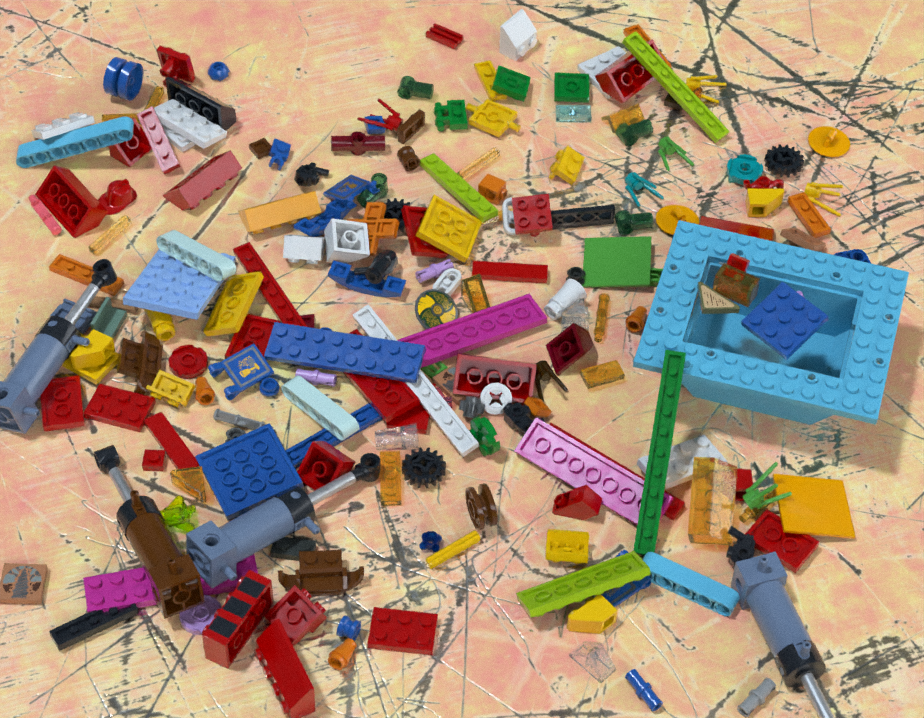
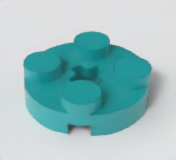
[726,154,763,185]

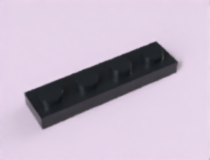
[49,604,139,651]

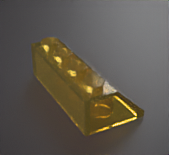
[688,457,737,545]

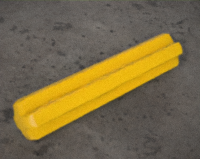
[425,530,480,569]

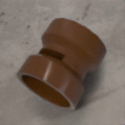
[397,146,420,171]

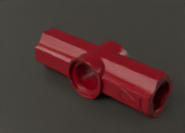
[331,131,385,156]

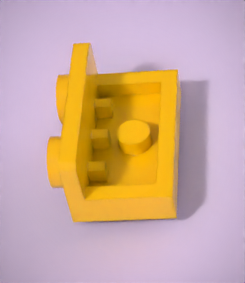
[548,146,585,185]
[146,370,196,407]
[545,529,589,564]

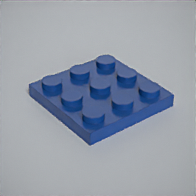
[741,282,829,360]

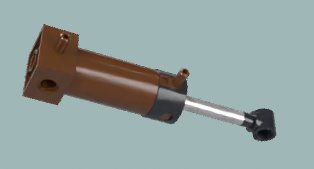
[93,445,205,619]

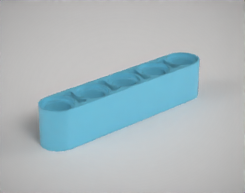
[642,552,740,616]

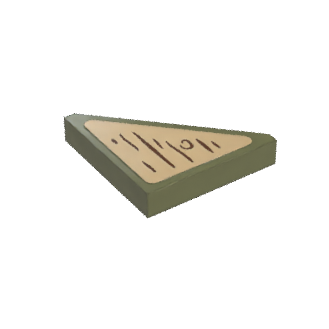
[697,282,740,314]

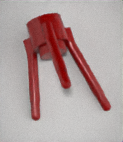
[357,98,403,132]

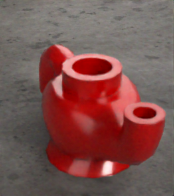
[743,176,784,190]

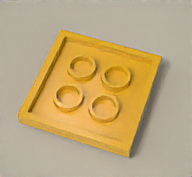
[416,195,482,263]

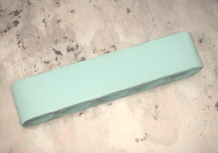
[156,230,236,281]
[281,375,359,441]

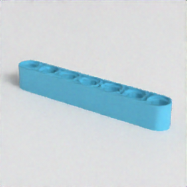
[16,117,134,168]

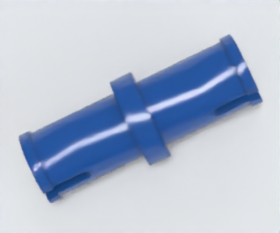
[625,669,663,712]

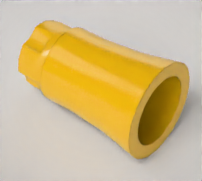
[144,309,175,341]

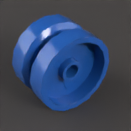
[103,57,144,101]

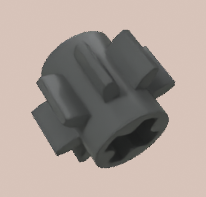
[459,396,485,418]

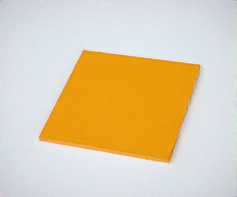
[772,474,855,539]

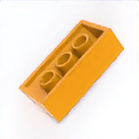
[238,191,321,235]

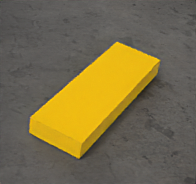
[474,60,507,101]

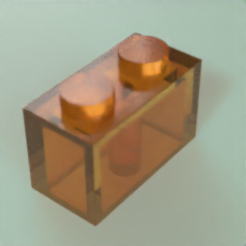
[713,263,760,307]

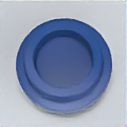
[259,378,279,397]

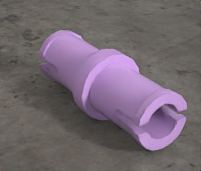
[415,259,454,283]
[295,368,337,387]

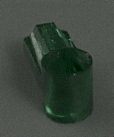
[397,76,434,99]
[615,119,653,147]
[357,173,388,208]
[614,210,653,235]

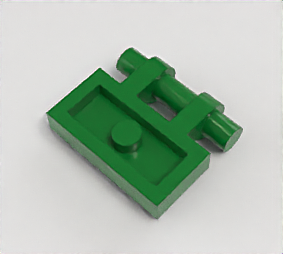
[433,100,468,132]

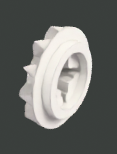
[480,383,512,415]

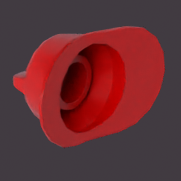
[98,179,137,215]

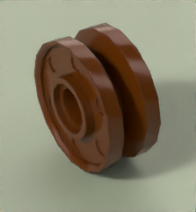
[465,483,498,530]

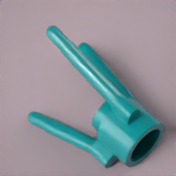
[625,172,664,207]

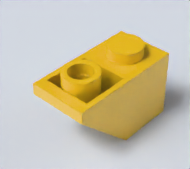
[745,189,784,217]
[70,329,115,370]
[567,595,618,634]

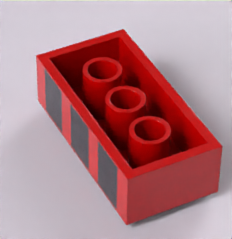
[202,570,274,669]

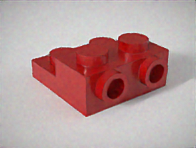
[264,585,327,646]

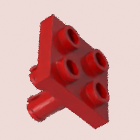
[156,45,196,88]
[512,193,553,237]

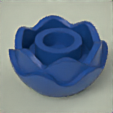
[208,62,230,81]

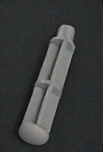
[213,409,273,430]

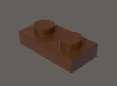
[397,109,425,144]

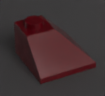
[546,323,594,375]

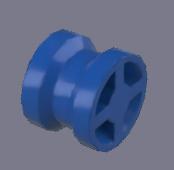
[336,615,362,641]

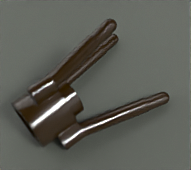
[535,360,568,402]

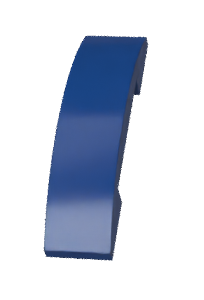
[293,200,350,237]
[328,260,406,297]

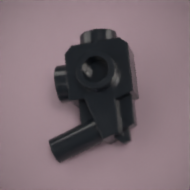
[294,162,330,187]
[503,403,545,434]
[726,526,755,569]

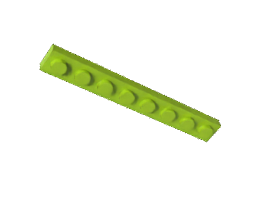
[622,31,730,143]

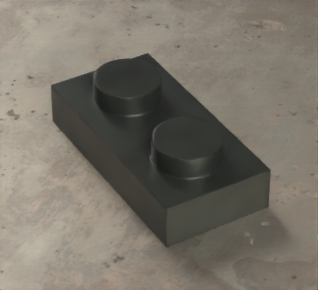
[270,537,316,561]

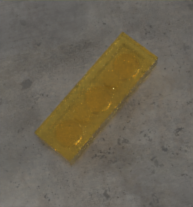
[380,451,401,506]

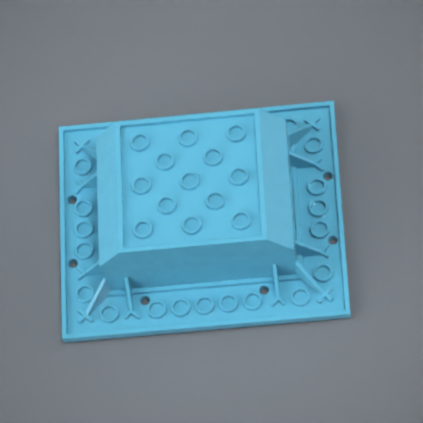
[633,220,909,425]

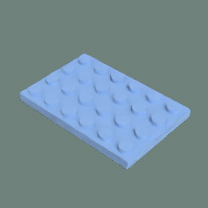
[123,249,236,320]

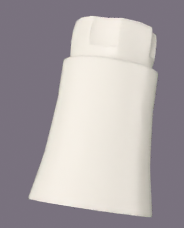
[544,279,587,320]

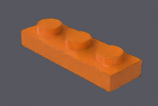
[787,192,831,238]

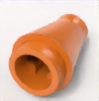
[626,306,647,332]
[195,377,215,405]
[328,638,357,670]

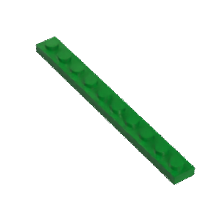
[633,350,686,555]

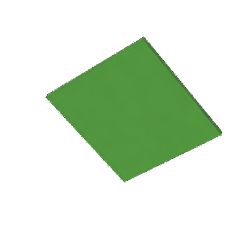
[582,236,652,288]

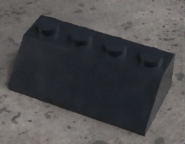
[165,77,236,131]

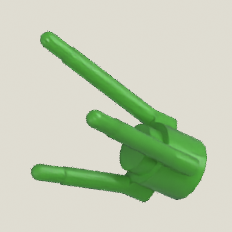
[658,137,694,171]
[743,462,792,510]

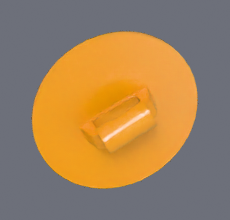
[808,126,850,157]
[656,205,700,235]

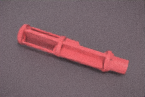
[28,195,62,235]

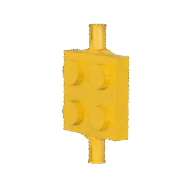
[466,99,521,137]

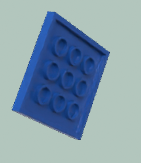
[195,423,304,521]

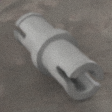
[737,677,776,718]

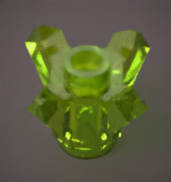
[160,495,196,532]

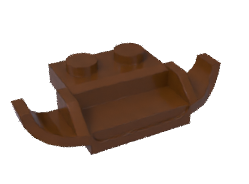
[117,331,163,395]
[278,550,364,596]

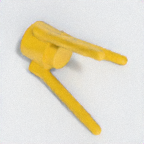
[686,75,727,104]
[805,182,843,217]

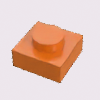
[524,397,552,418]

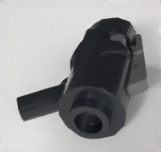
[354,250,398,284]

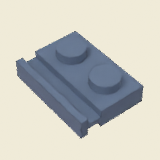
[49,299,97,334]

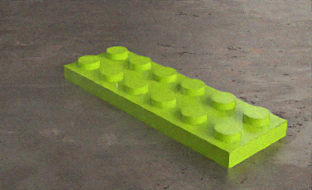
[516,551,651,618]

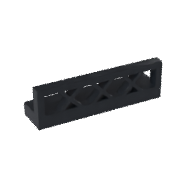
[551,205,615,230]

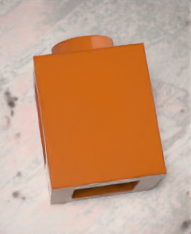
[478,173,508,205]

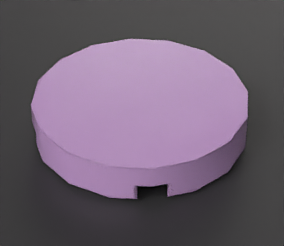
[179,595,222,635]

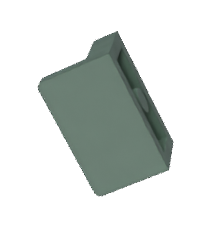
[91,297,127,339]

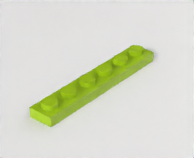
[420,153,498,223]

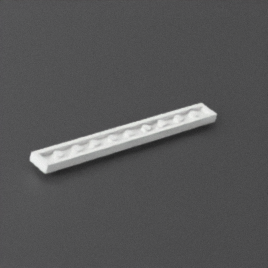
[353,304,479,457]

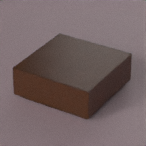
[249,138,271,159]

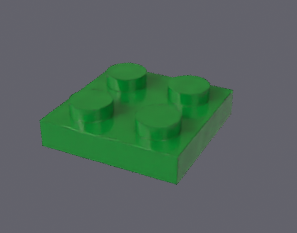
[491,65,531,102]
[554,72,589,103]

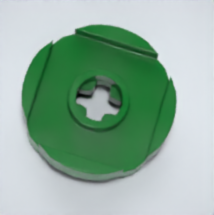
[469,415,500,457]

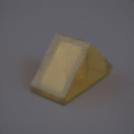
[461,274,490,314]
[170,466,206,504]

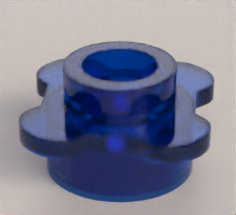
[419,531,442,552]

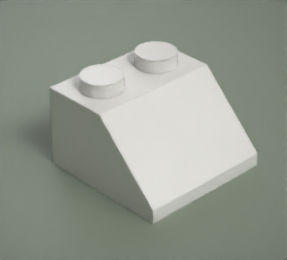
[499,9,537,61]
[324,219,370,264]
[283,234,325,264]

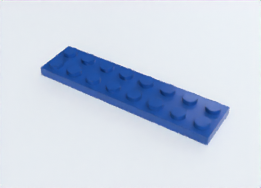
[264,322,426,384]

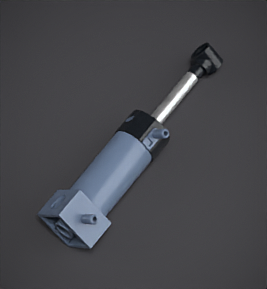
[0,259,117,434]
[186,453,381,588]
[731,552,834,718]

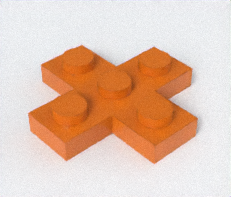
[347,202,400,256]

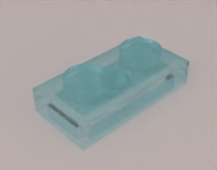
[555,105,592,122]

